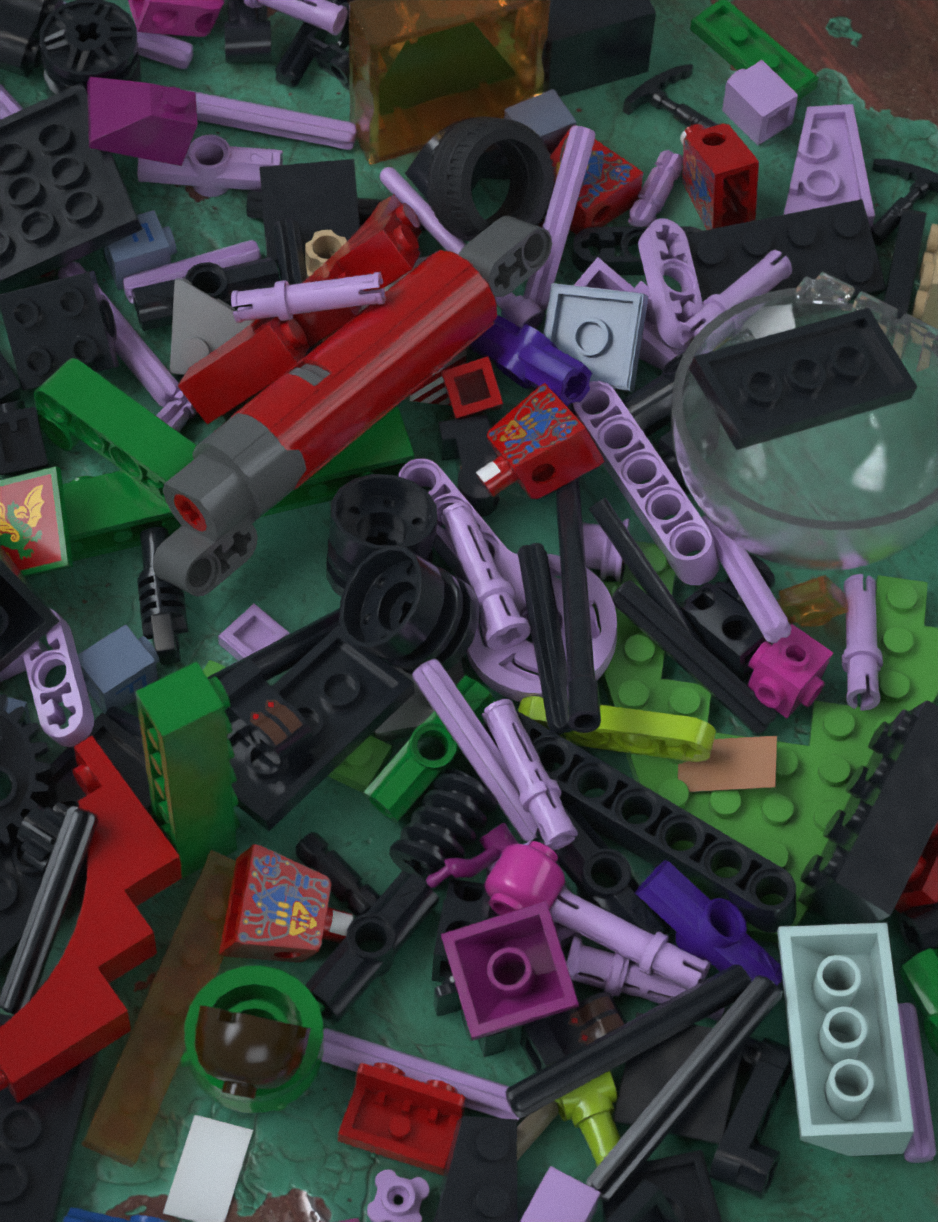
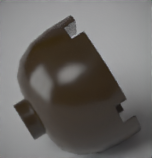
[194,1005,311,1099]

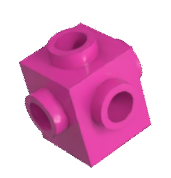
[747,623,833,719]

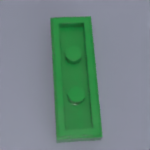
[690,0,819,102]

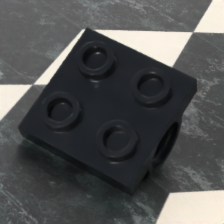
[0,271,119,391]

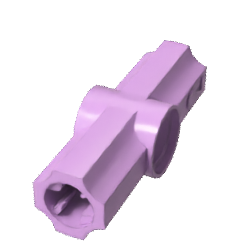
[137,135,283,197]

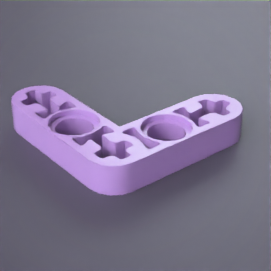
[0,608,94,747]

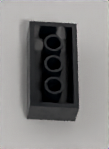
[797,700,938,925]

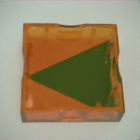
[349,0,550,165]

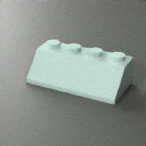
[777,923,914,1156]

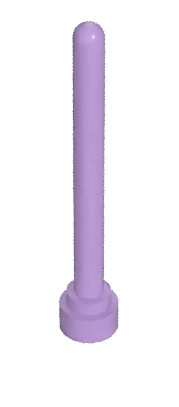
[380,167,545,329]

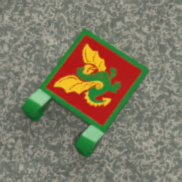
[0,466,73,578]

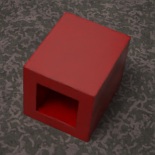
[441,356,503,419]

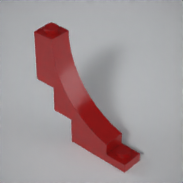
[0,736,182,1103]

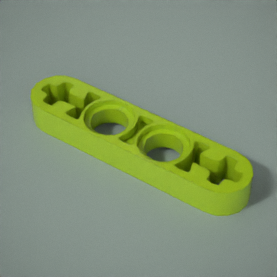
[518,696,716,762]

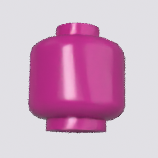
[485,841,565,916]

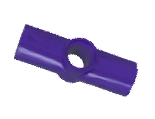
[468,315,592,406]
[635,860,783,985]

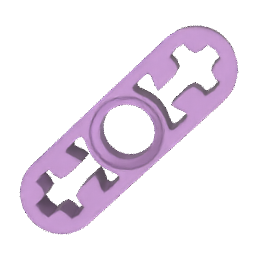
[638,218,703,350]

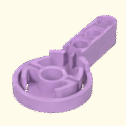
[398,458,617,702]

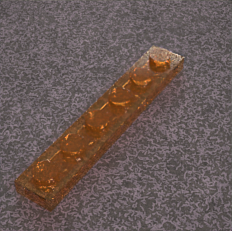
[81,850,236,1168]

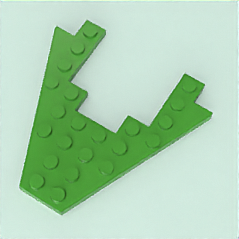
[592,541,938,943]

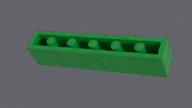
[135,661,241,878]

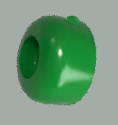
[181,966,325,1113]

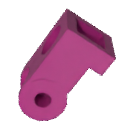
[128,0,224,37]

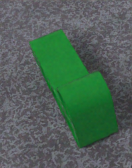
[34,358,197,503]

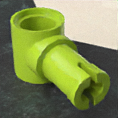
[555,1071,621,1167]

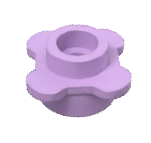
[367,1170,429,1222]

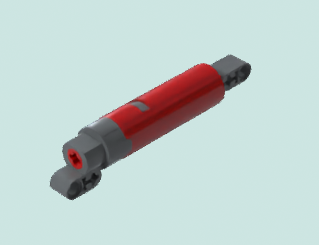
[153,216,552,597]

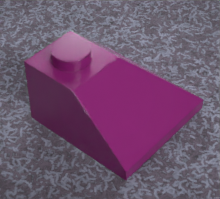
[87,77,198,166]
[441,901,579,1040]

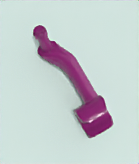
[426,823,519,888]

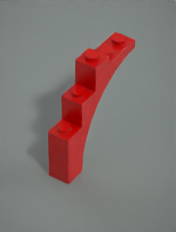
[177,194,422,424]

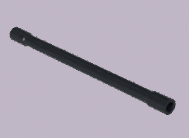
[555,403,601,733]

